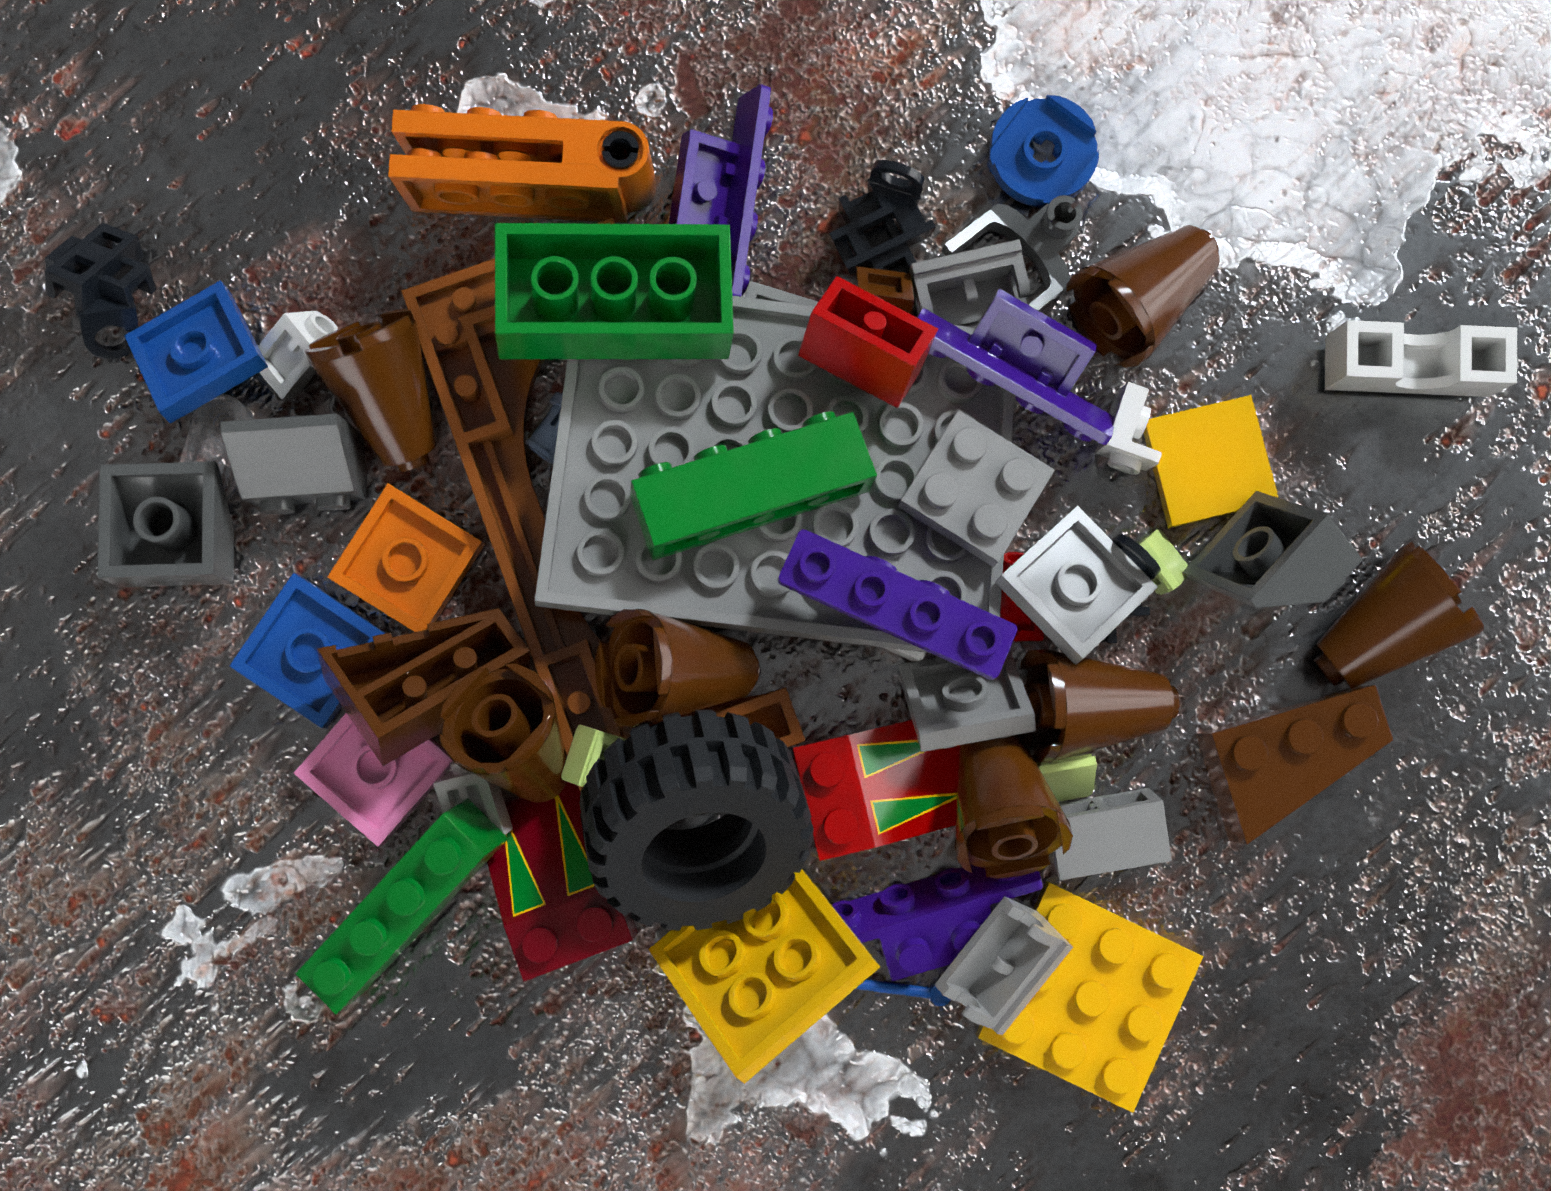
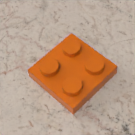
[327,483,485,632]

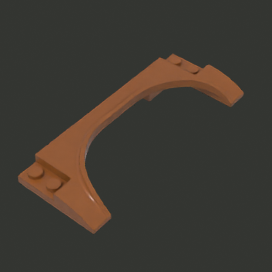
[401,218,806,793]

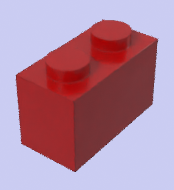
[798,276,938,409]

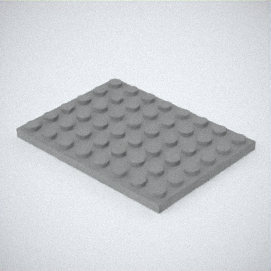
[535,296,1015,653]

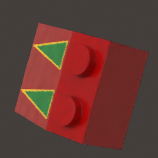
[792,719,960,861]

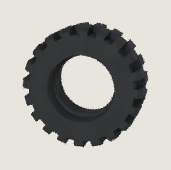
[579,710,814,931]

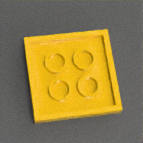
[648,868,880,1084]
[976,881,1204,1113]

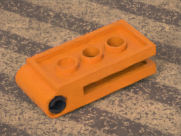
[388,104,656,223]

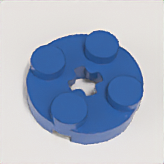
[987,95,1099,209]

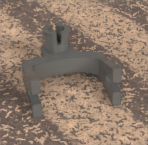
[938,195,1083,312]

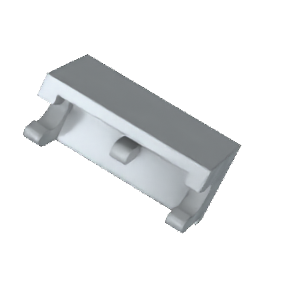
[909,239,1031,326]
[1049,788,1172,881]
[935,896,1073,1035]

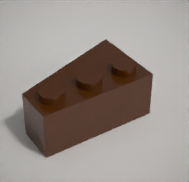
[317,608,530,766]
[1195,685,1393,845]

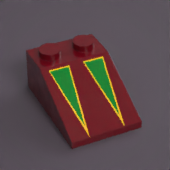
[487,782,638,982]

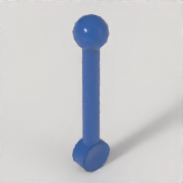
[856,979,951,1006]

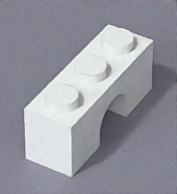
[1325,320,1517,397]

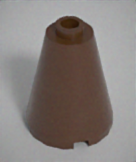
[1066,225,1220,368]
[304,309,437,472]
[1314,541,1484,689]
[595,609,760,727]
[1019,649,1180,763]
[440,664,567,803]
[954,734,1073,879]

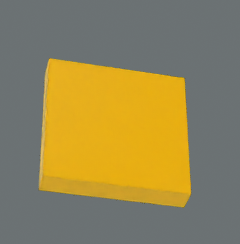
[1143,395,1279,529]

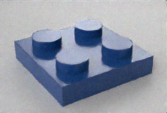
[124,280,268,424]
[229,573,386,728]

